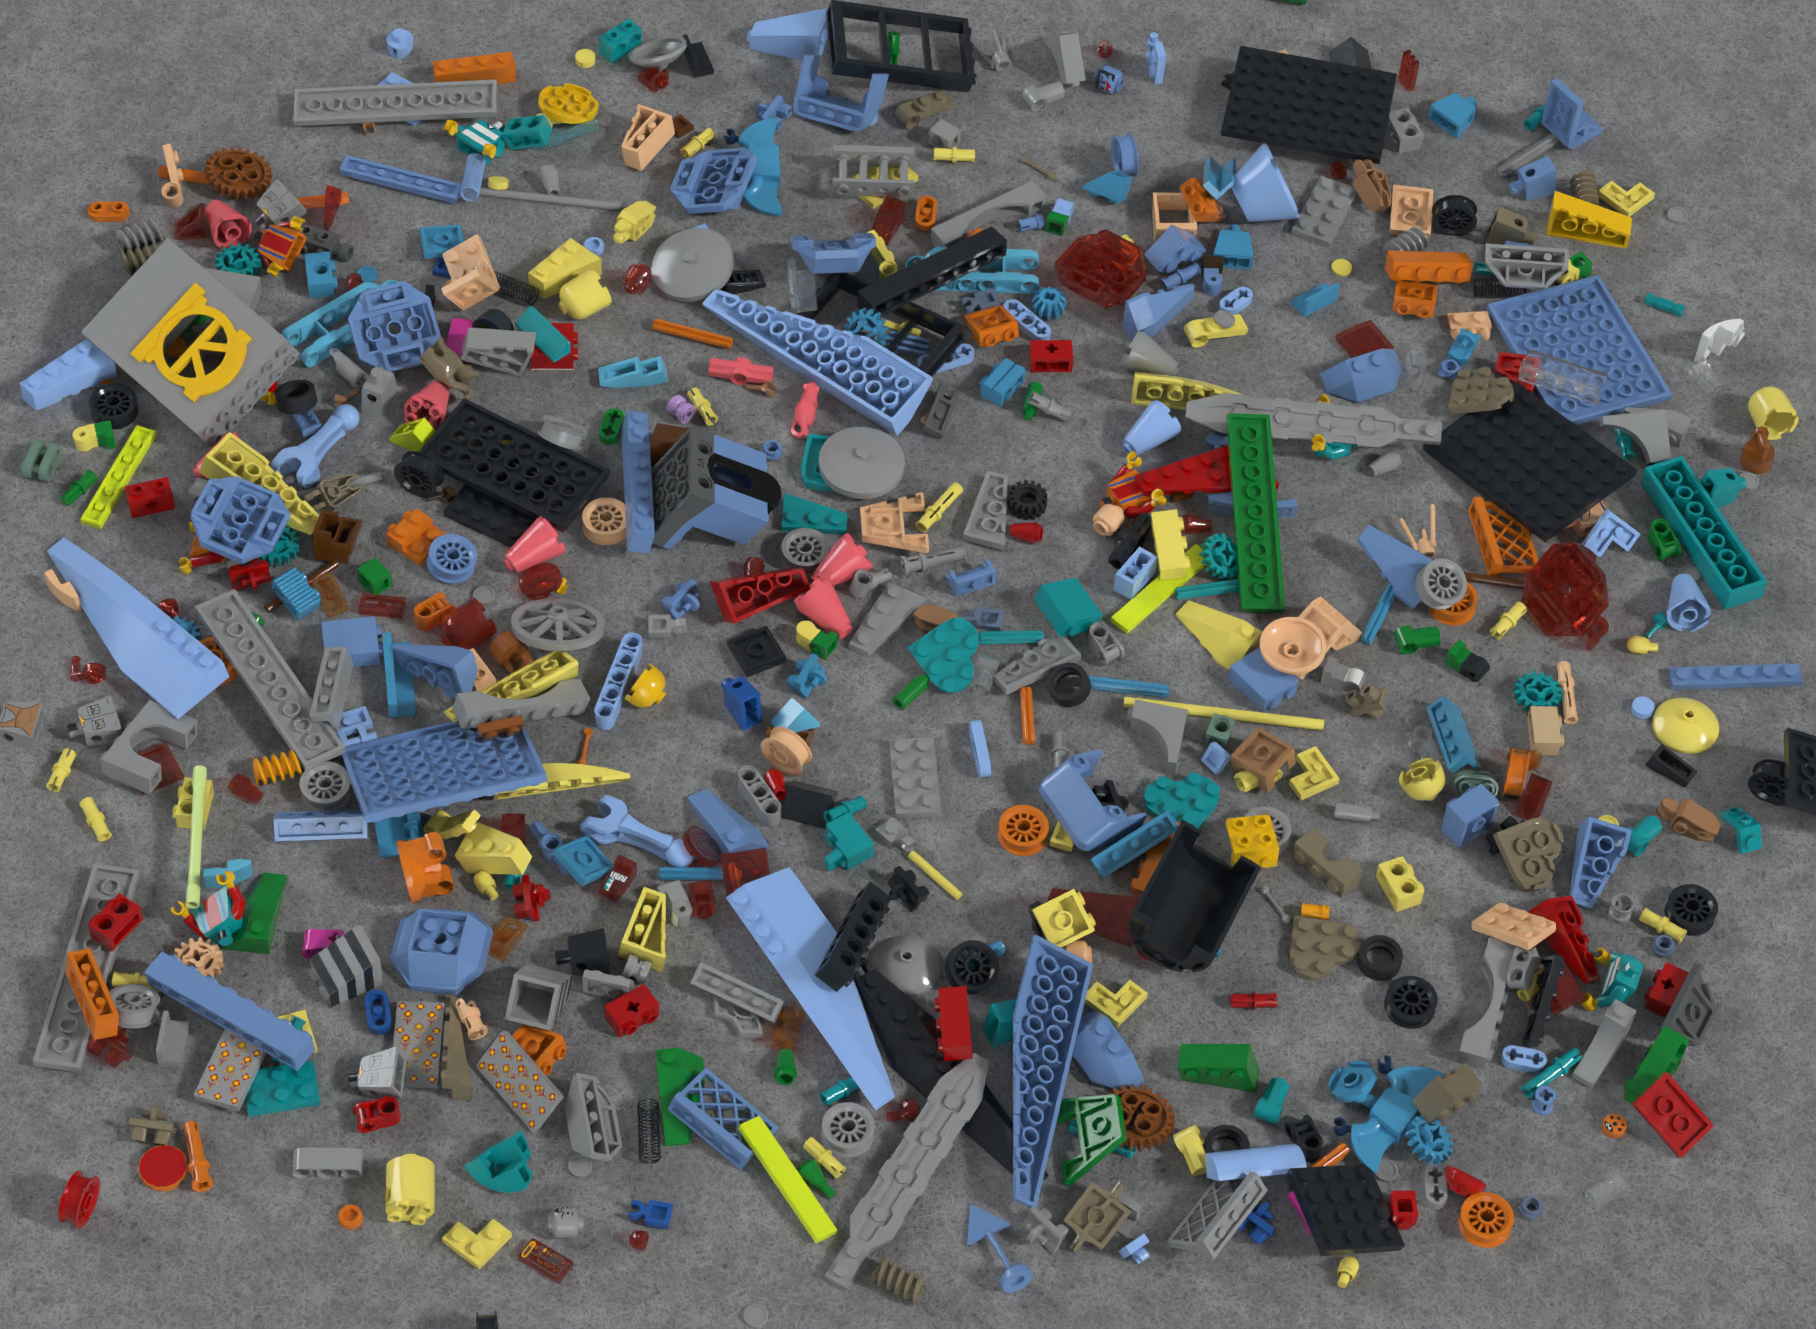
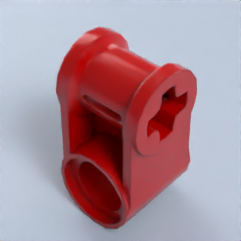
[352,1096,401,1133]

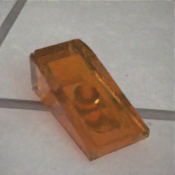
[311,572,350,618]
[488,916,529,962]

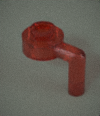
[1585,616,1609,651]
[70,656,106,684]

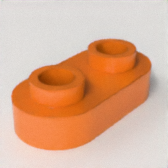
[915,195,938,231]
[87,201,130,222]

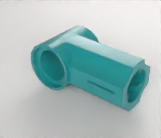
[1627,815,1663,857]
[1253,1077,1290,1126]

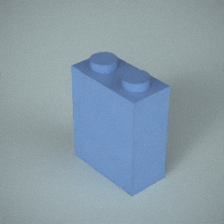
[321,616,384,667]
[1228,647,1299,713]

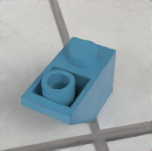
[1083,170,1133,204]

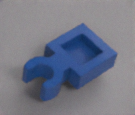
[628,1200,673,1230]

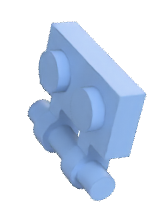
[1145,32,1166,84]
[327,706,378,746]

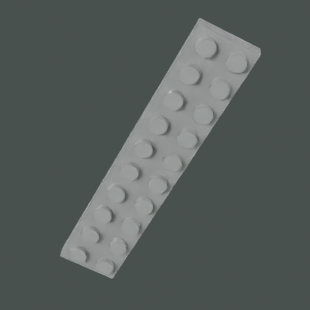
[293,79,497,126]
[195,589,345,771]
[33,864,140,1073]

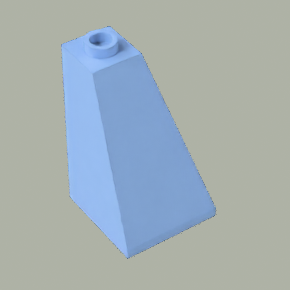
[747,8,828,61]

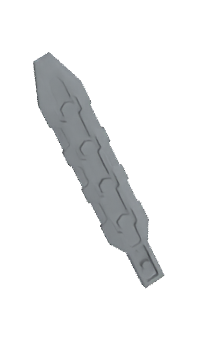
[1185,393,1442,448]
[825,1053,989,1291]

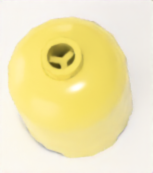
[558,268,612,320]
[1748,386,1799,440]

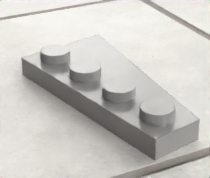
[963,470,1008,551]
[848,582,928,657]
[994,630,1081,695]

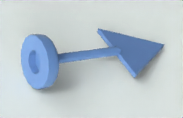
[967,1204,1033,1293]

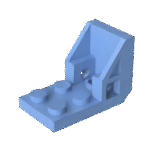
[1541,78,1603,149]

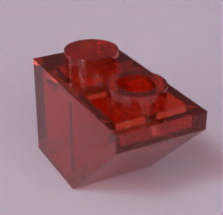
[872,195,906,246]

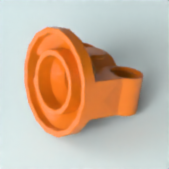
[396,832,454,904]

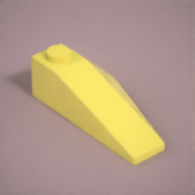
[1176,600,1262,670]

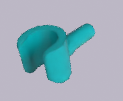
[1645,611,1667,639]

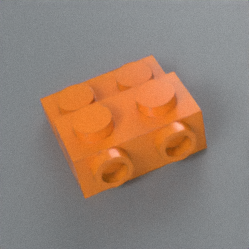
[1179,178,1226,222]
[1392,280,1438,318]
[963,305,1019,347]
[386,508,446,567]
[512,1024,567,1076]

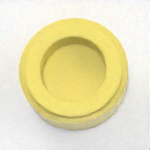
[575,49,595,68]
[488,176,509,190]

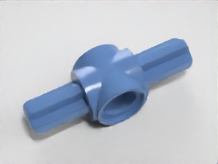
[530,821,570,875]

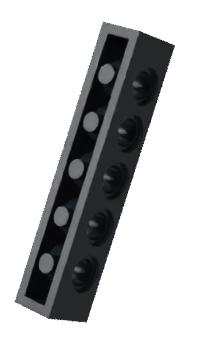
[815,882,891,992]

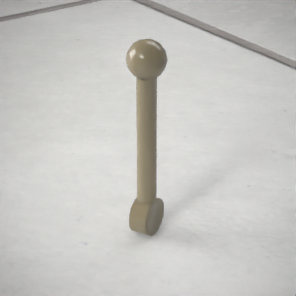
[1020,156,1056,180]

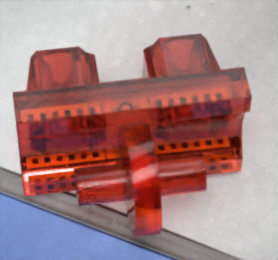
[86,1026,132,1068]

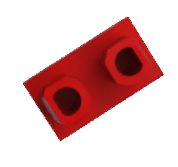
[228,559,272,591]
[512,874,551,922]

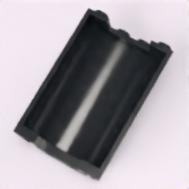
[1127,819,1261,973]

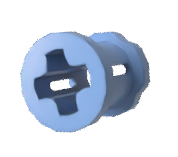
[1532,1086,1557,1116]

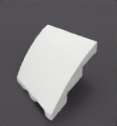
[1694,319,1745,364]

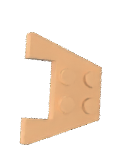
[860,492,929,553]

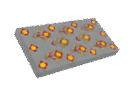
[393,1001,445,1089]
[193,1029,266,1111]
[476,1031,564,1132]

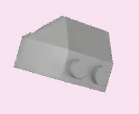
[1485,243,1569,290]
[565,1073,623,1162]

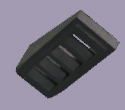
[723,270,766,295]
[1645,744,1697,787]

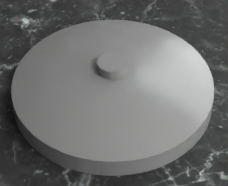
[651,228,734,302]
[819,427,905,499]

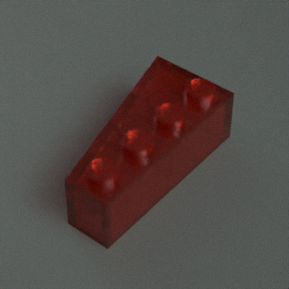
[1047,888,1140,948]

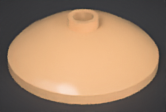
[1260,617,1327,675]

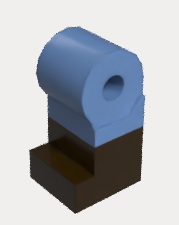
[1201,256,1224,296]

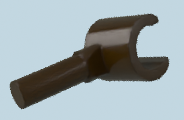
[425,486,457,502]

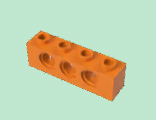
[65,948,119,1040]

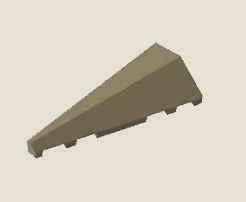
[441,994,472,1100]

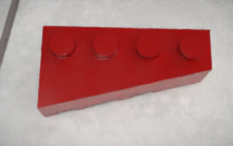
[710,567,810,624]

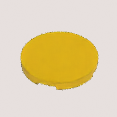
[538,83,599,124]

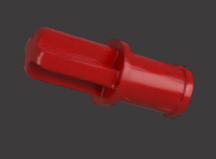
[1230,991,1277,1010]

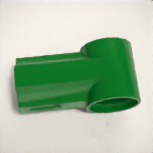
[1394,625,1441,655]

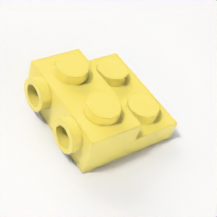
[1032,889,1096,948]

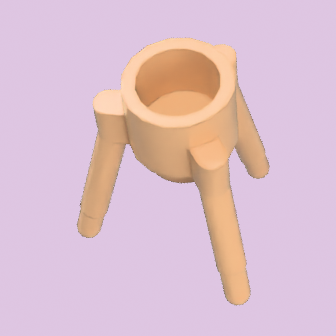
[1399,504,1437,559]

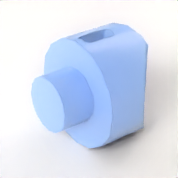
[386,28,414,59]

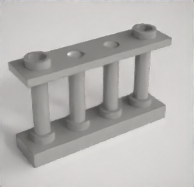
[832,145,915,197]

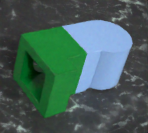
[1045,198,1075,236]

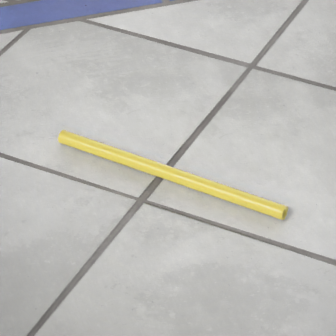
[1123,696,1324,731]

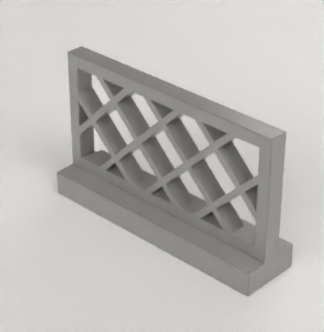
[1166,1172,1268,1259]

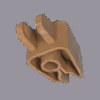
[1352,160,1391,213]
[913,604,958,635]
[1656,797,1721,842]

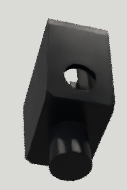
[555,928,610,976]

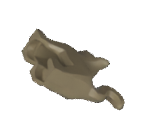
[419,337,478,400]

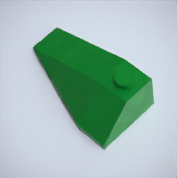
[223,872,287,954]
[655,1048,705,1147]

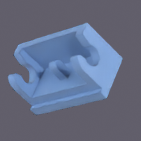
[946,558,997,597]

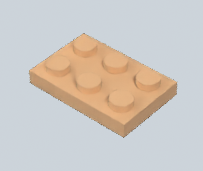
[1389,185,1434,239]
[1472,902,1556,950]

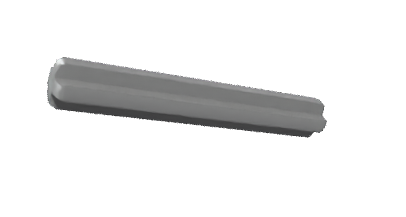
[1497,134,1559,178]

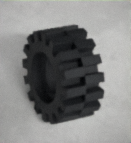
[1008,480,1048,520]

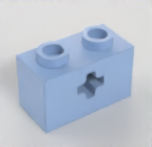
[1113,547,1158,600]

